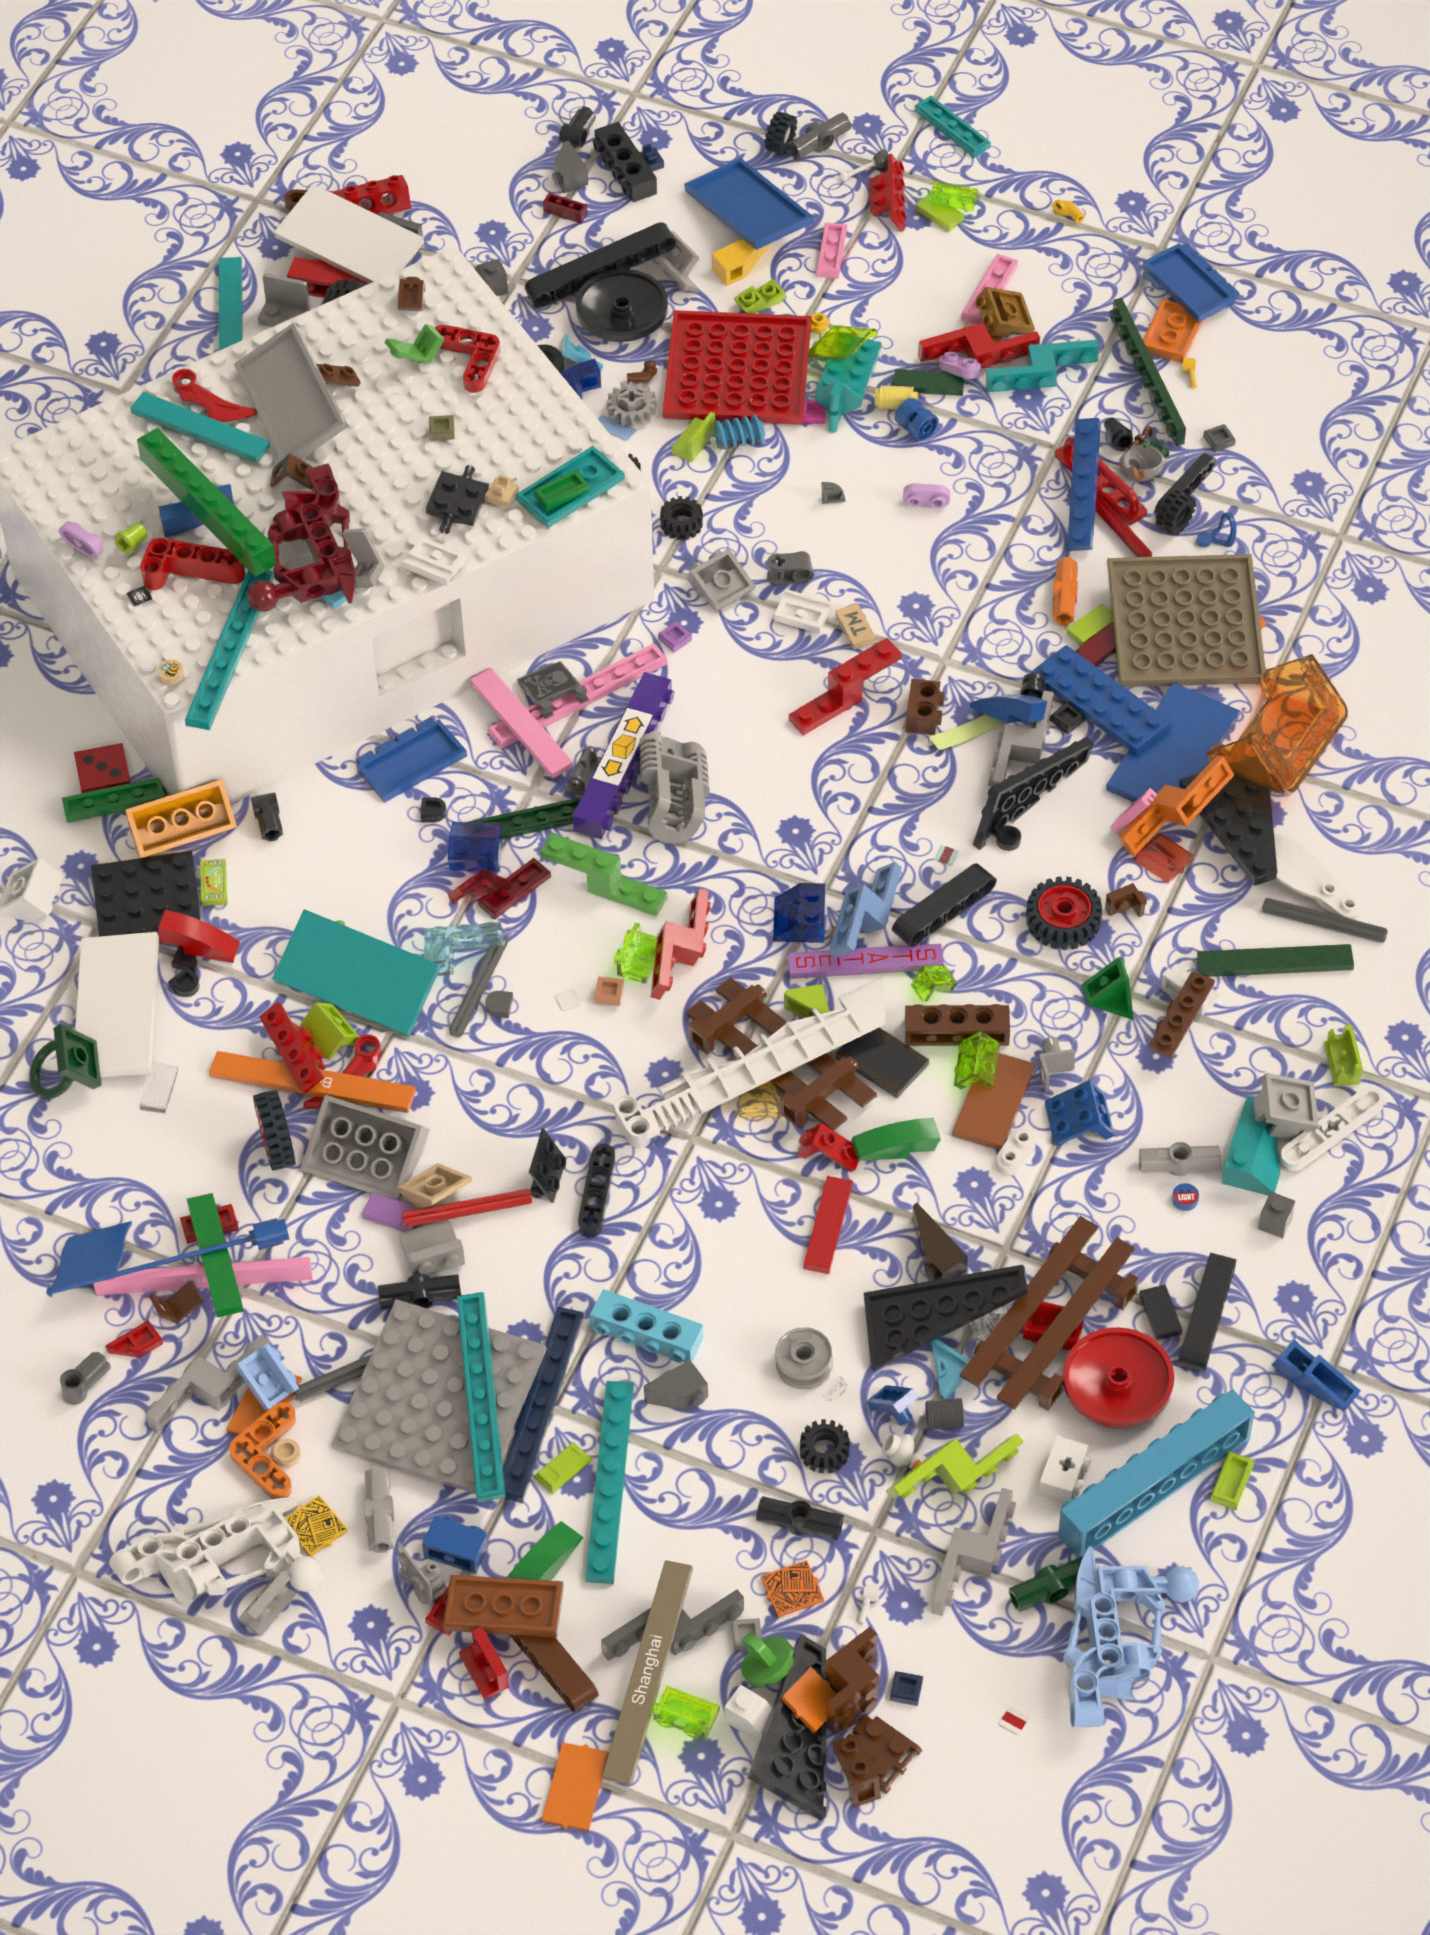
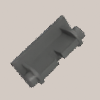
[565,746,602,795]

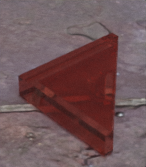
[448,868,513,903]

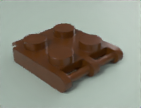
[846,1715,923,1794]

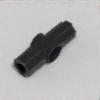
[378,1274,461,1310]
[756,1496,844,1540]

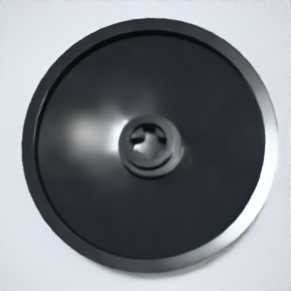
[576,269,668,342]

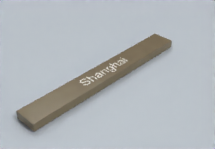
[602,1560,694,1786]

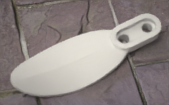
[1274,834,1361,920]

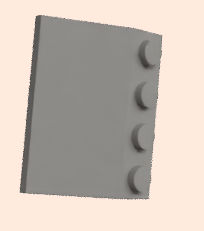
[300,1095,430,1201]

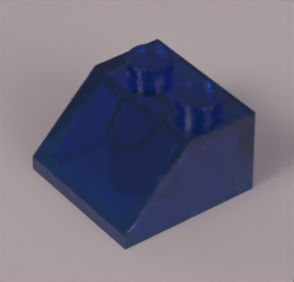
[448,822,503,872]
[773,883,826,943]

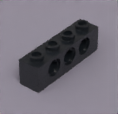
[593,121,657,202]

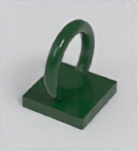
[29,1024,102,1099]

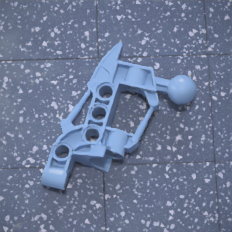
[1063,1546,1199,1728]

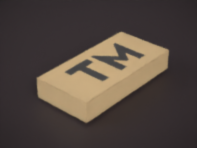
[835,603,876,650]

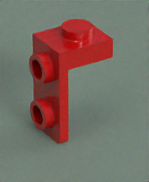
[797,1123,859,1172]

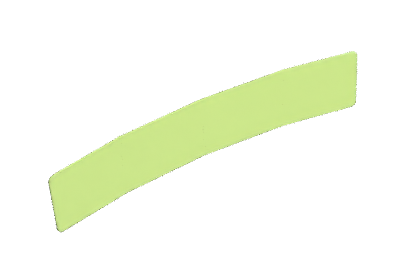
[929,714,1004,750]

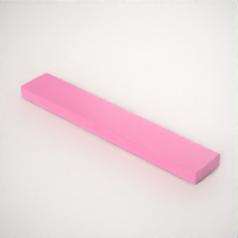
[470,668,573,779]

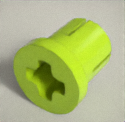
[114,522,148,555]

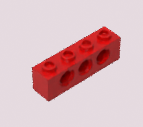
[329,175,412,215]

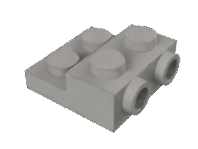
[687,548,756,613]

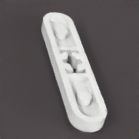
[1280,1087,1385,1171]

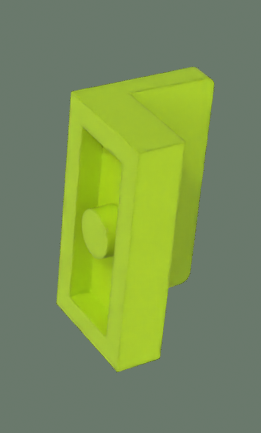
[672,412,715,462]
[300,1002,360,1059]

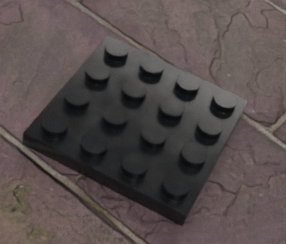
[91,851,201,943]

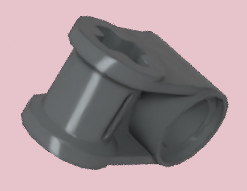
[767,551,814,586]

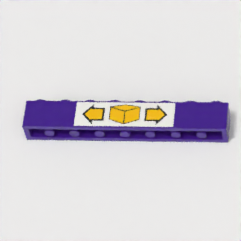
[573,672,675,839]

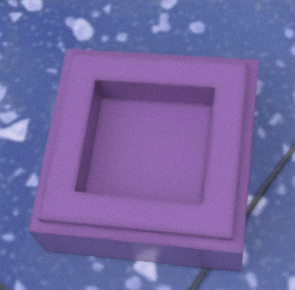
[658,621,692,653]

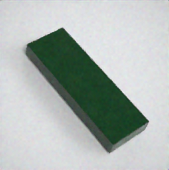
[893,369,964,396]

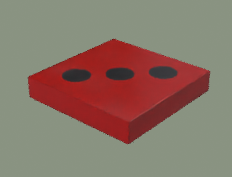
[74,743,131,793]

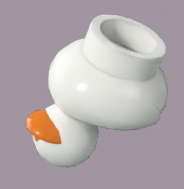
[882,1433,927,1470]

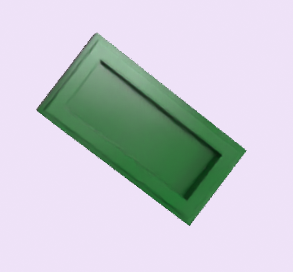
[534,470,590,512]

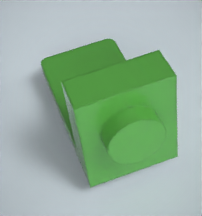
[384,324,445,363]

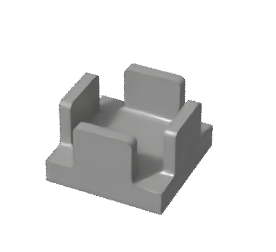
[1253,1073,1319,1140]

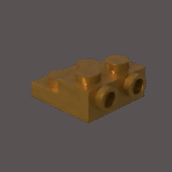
[975,286,1035,338]

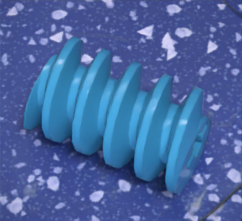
[714,415,765,450]

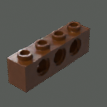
[904,1004,1010,1046]

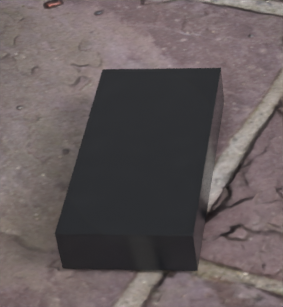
[1139,1284,1183,1341]

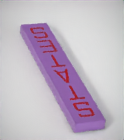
[788,943,944,979]

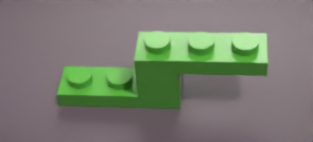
[540,833,668,917]

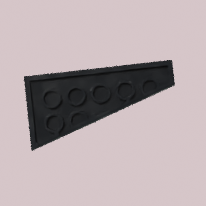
[973,737,1094,850]
[863,1264,1028,1371]
[747,1635,826,1821]

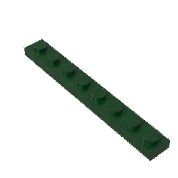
[1110,298,1186,446]

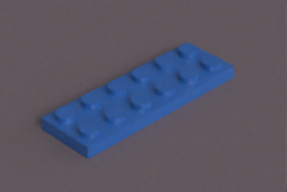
[1031,645,1172,755]

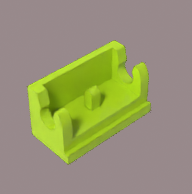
[1324,1025,1363,1087]

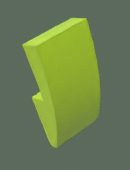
[734,279,787,314]

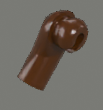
[627,360,658,385]

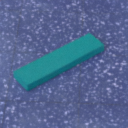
[915,96,991,158]

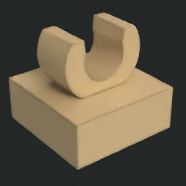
[485,475,519,509]

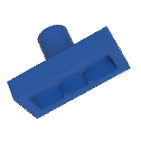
[866,1385,918,1425]

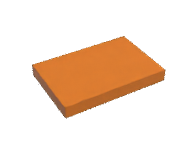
[1143,299,1204,363]

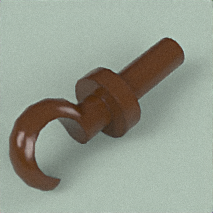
[1127,426,1153,450]

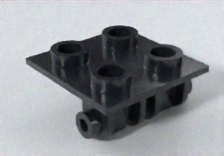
[528,1128,567,1203]

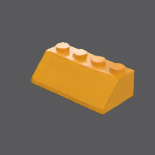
[125,779,237,858]

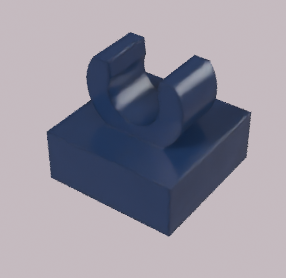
[640,143,664,171]

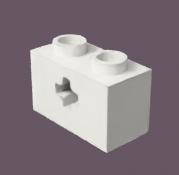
[1039,1435,1092,1503]

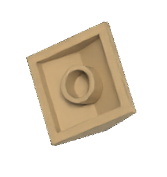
[398,1163,472,1209]

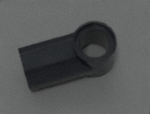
[559,106,596,148]
[251,792,283,842]

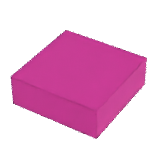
[803,400,826,424]

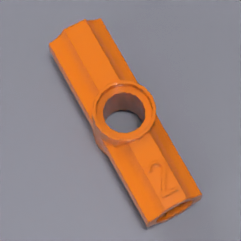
[1052,557,1078,626]

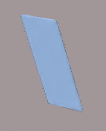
[598,415,636,441]

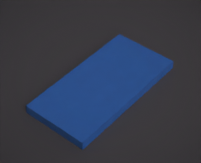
[684,158,814,250]
[1106,682,1240,802]

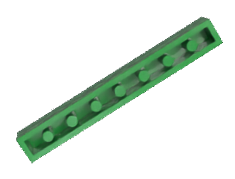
[137,427,276,577]

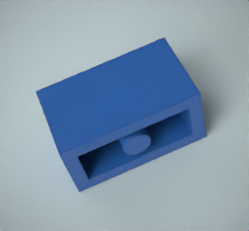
[422,1516,489,1574]

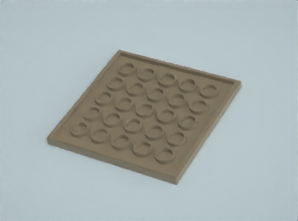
[1106,554,1267,687]

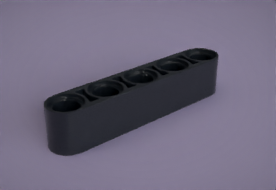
[892,863,997,947]
[1178,1252,1237,1372]

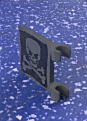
[517,661,589,719]

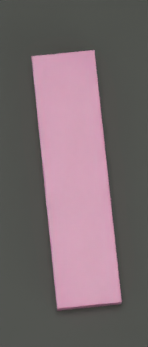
[961,254,1018,324]

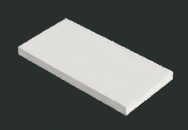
[274,184,424,284]
[75,932,159,1077]

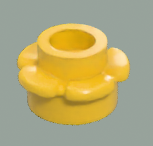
[810,313,830,334]

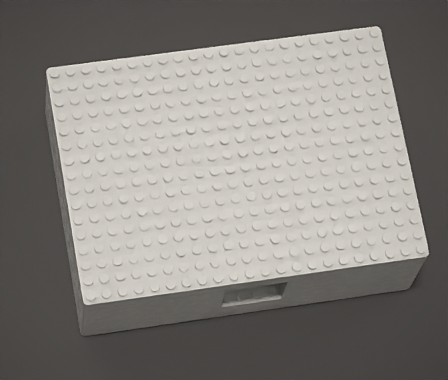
[0,248,655,804]

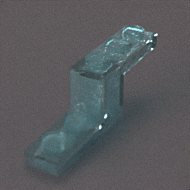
[415,922,505,976]

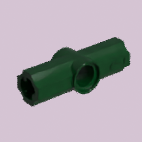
[1008,1555,1084,1612]

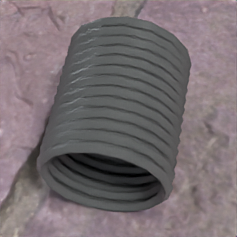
[925,1398,964,1430]

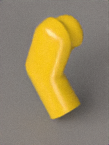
[1052,199,1085,223]

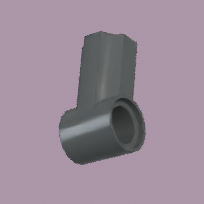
[60,1351,111,1405]

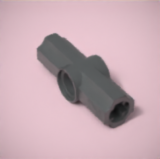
[788,112,851,160]

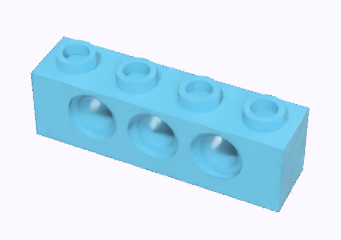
[590,1289,704,1363]

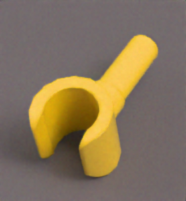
[1182,357,1197,388]

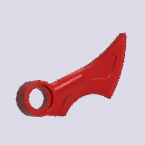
[172,369,258,422]
[303,1034,381,1109]

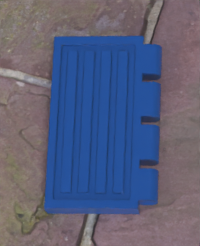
[1142,243,1240,323]
[356,717,467,803]

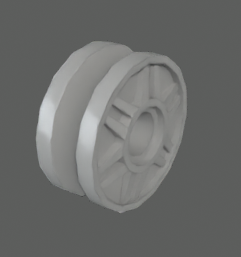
[775,1327,833,1389]

